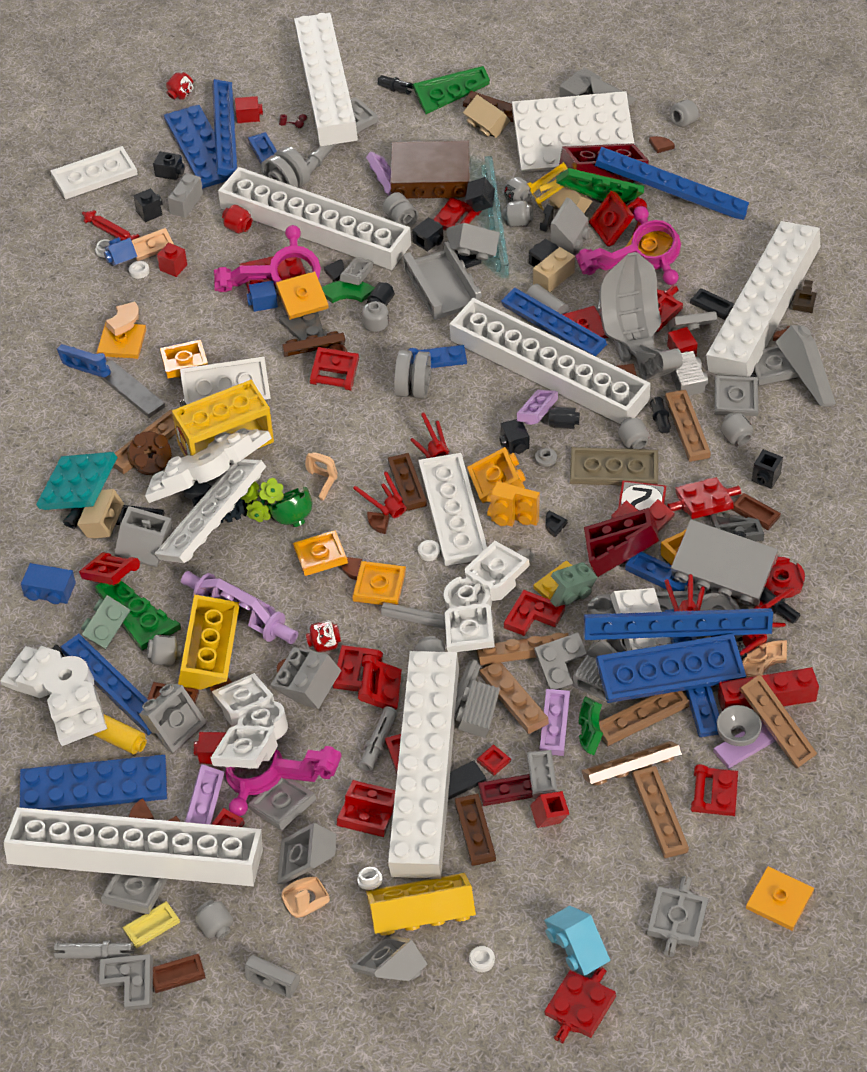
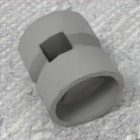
[383,192,419,226]

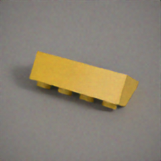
[178,594,240,690]
[366,873,476,935]

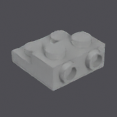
[139,684,207,753]

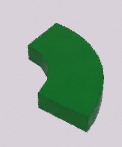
[322,281,375,303]
[578,696,603,755]

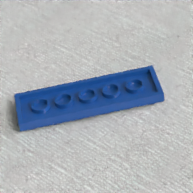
[164,105,230,189]
[596,634,747,703]
[20,755,167,811]

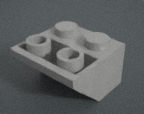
[114,506,172,567]
[271,647,342,709]

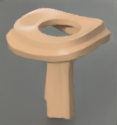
[305,453,338,501]
[281,877,330,918]

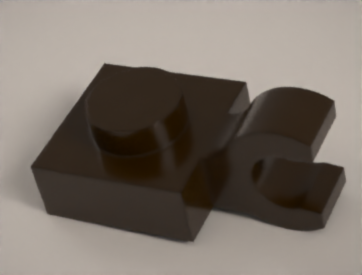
[792,280,817,313]

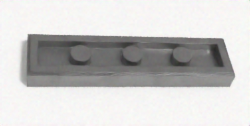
[98,360,165,418]

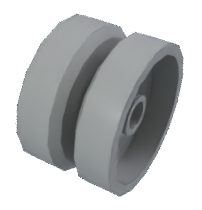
[261,146,310,188]
[394,350,431,399]

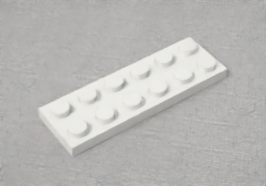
[418,453,487,566]
[154,459,266,563]

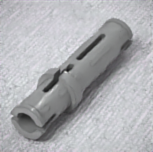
[306,144,337,174]
[358,706,398,772]
[54,941,134,959]

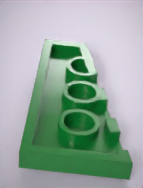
[413,66,490,115]
[556,168,644,205]
[94,581,181,651]

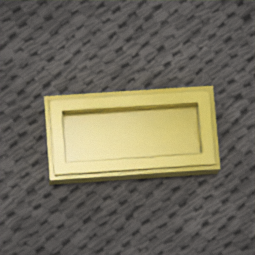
[123,901,180,949]

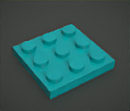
[36,452,118,510]

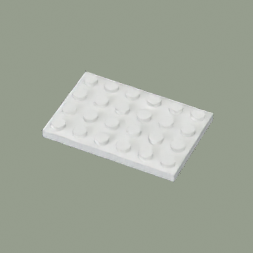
[512,91,634,173]

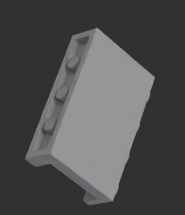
[403,241,482,320]
[671,519,778,606]

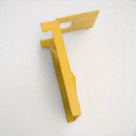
[527,162,568,211]

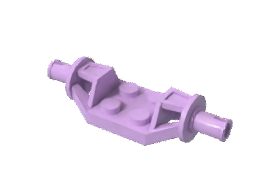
[181,571,298,645]

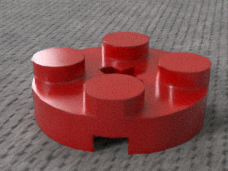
[765,557,805,599]

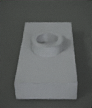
[340,257,374,285]
[527,750,558,798]

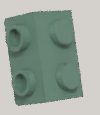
[550,562,598,607]
[81,596,131,650]

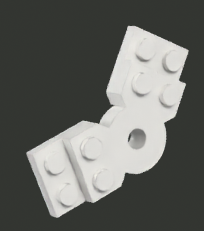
[145,428,272,503]
[444,541,530,652]
[0,646,107,746]
[211,673,288,769]

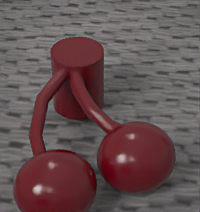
[279,114,307,128]

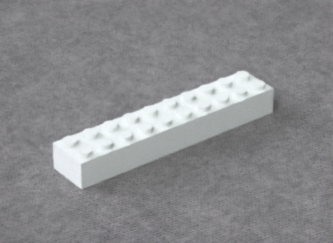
[294,13,358,146]
[218,167,411,270]
[706,221,821,377]
[449,298,650,424]
[388,651,459,879]
[3,807,263,886]

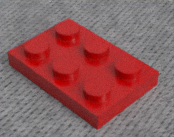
[239,256,306,293]

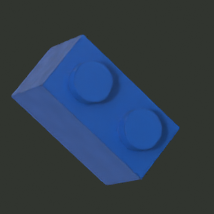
[21,563,76,604]

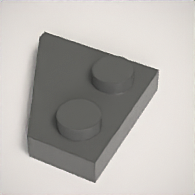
[279,312,324,341]
[710,513,764,542]

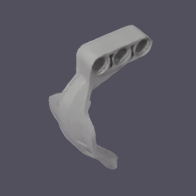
[599,252,683,380]

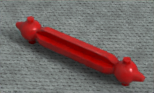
[82,210,140,241]

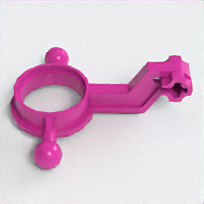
[575,206,681,285]
[214,225,321,292]
[225,746,342,817]

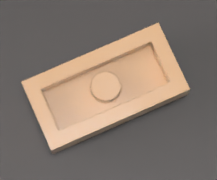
[132,228,174,261]

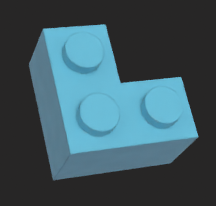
[544,906,611,976]

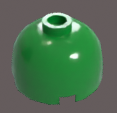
[267,487,313,527]

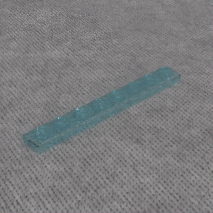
[481,156,509,278]

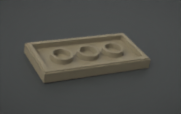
[570,447,658,486]

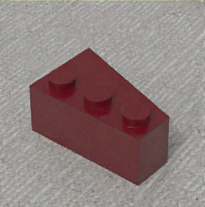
[584,508,659,577]

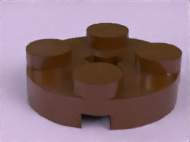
[127,431,172,475]

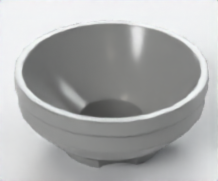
[717,705,762,746]

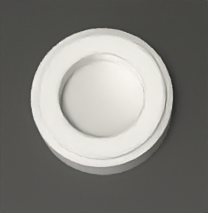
[129,261,150,279]
[418,540,441,561]
[469,946,495,972]

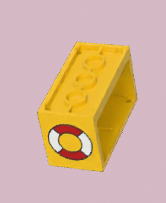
[172,379,274,456]

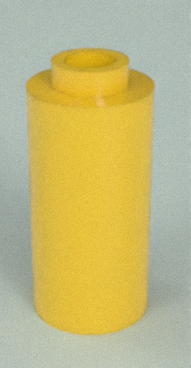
[93,714,147,755]

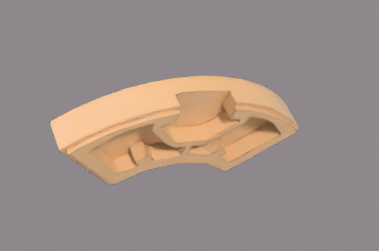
[106,302,139,336]
[742,640,787,678]

